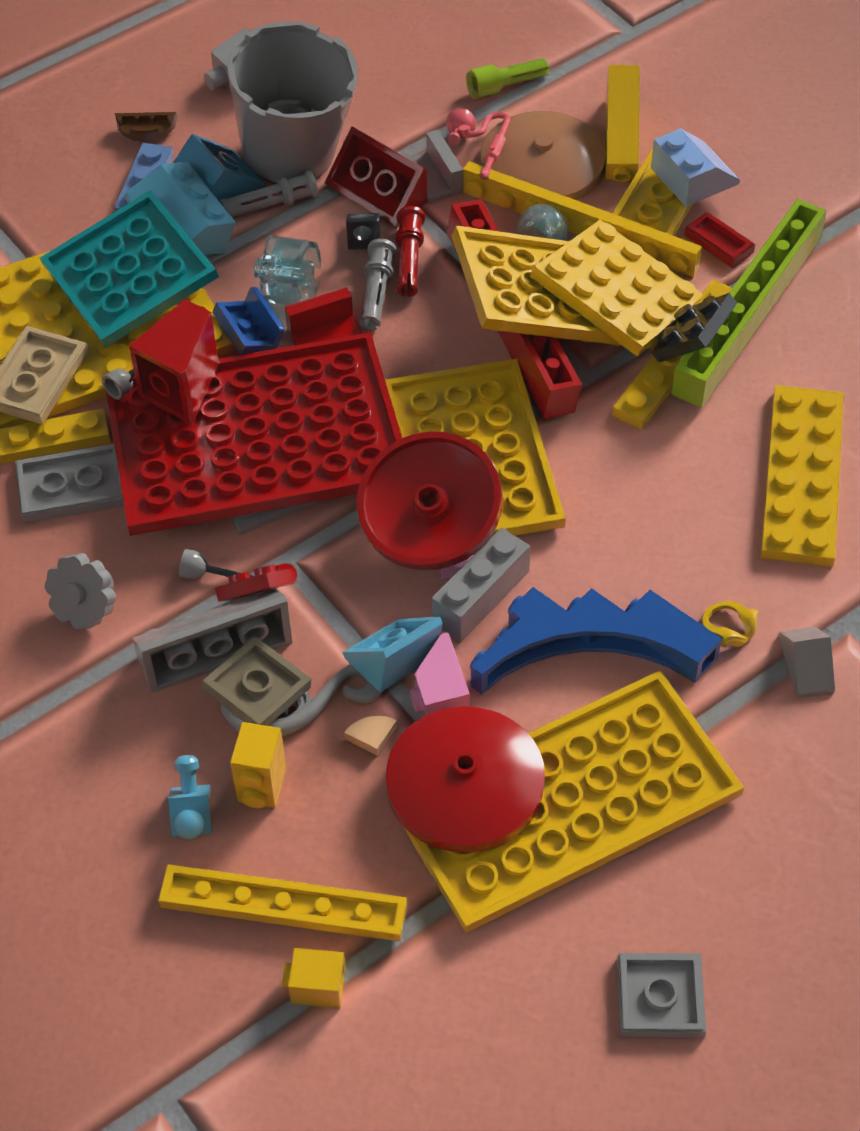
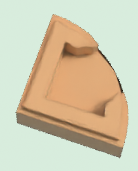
[344,716,397,756]

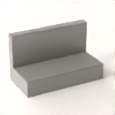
[407,129,463,204]

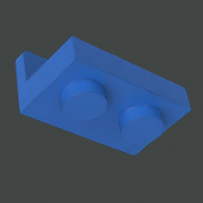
[212,287,285,355]

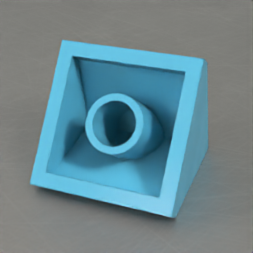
[342,617,443,692]

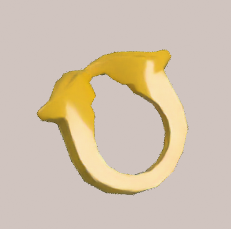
[701,601,759,647]

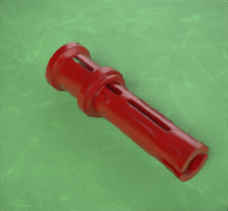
[395,206,425,297]

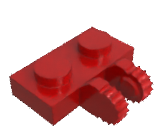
[215,563,298,602]

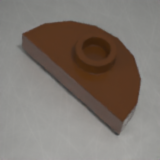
[115,112,177,142]

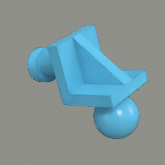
[168,755,212,840]

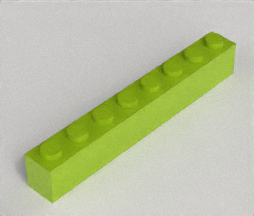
[671,198,827,408]

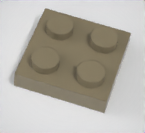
[202,636,312,726]

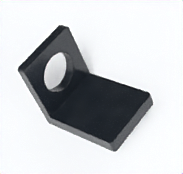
[346,213,380,250]

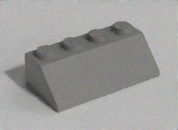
[132,588,293,693]

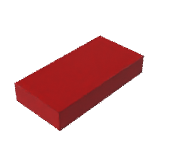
[684,211,755,268]

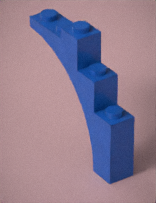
[470,587,722,694]

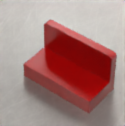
[285,287,362,345]

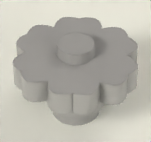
[44,553,116,630]

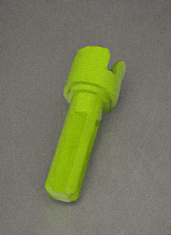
[466,58,549,100]

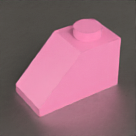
[410,632,470,717]

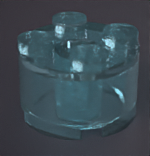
[254,235,321,305]

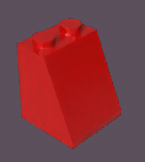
[129,299,219,424]

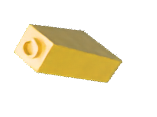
[605,65,640,182]

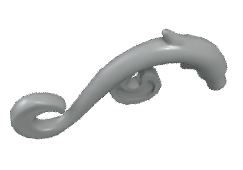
[220,664,383,737]

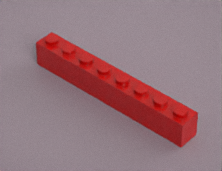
[447,199,582,419]

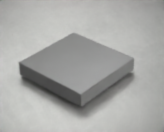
[617,953,706,1038]

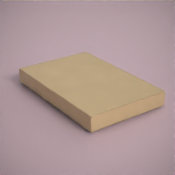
[0,326,89,425]

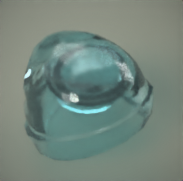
[515,204,568,241]

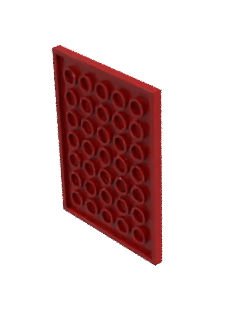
[105,332,402,536]

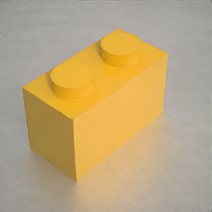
[230,722,287,808]

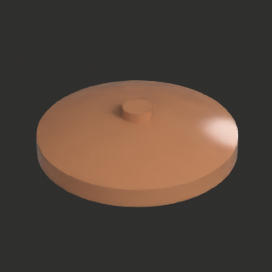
[481,111,606,200]

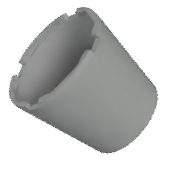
[228,21,358,183]

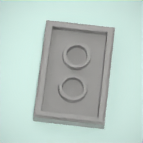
[15,444,124,523]

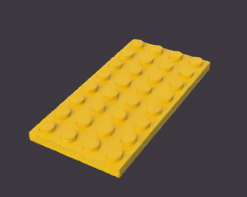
[401,670,744,933]

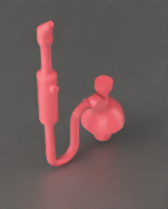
[446,108,510,180]

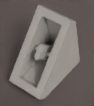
[778,627,835,698]

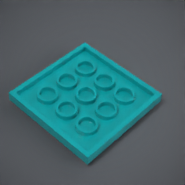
[39,190,219,348]

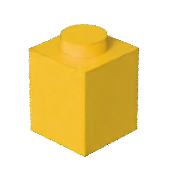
[282,948,346,1008]

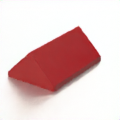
[324,126,427,227]

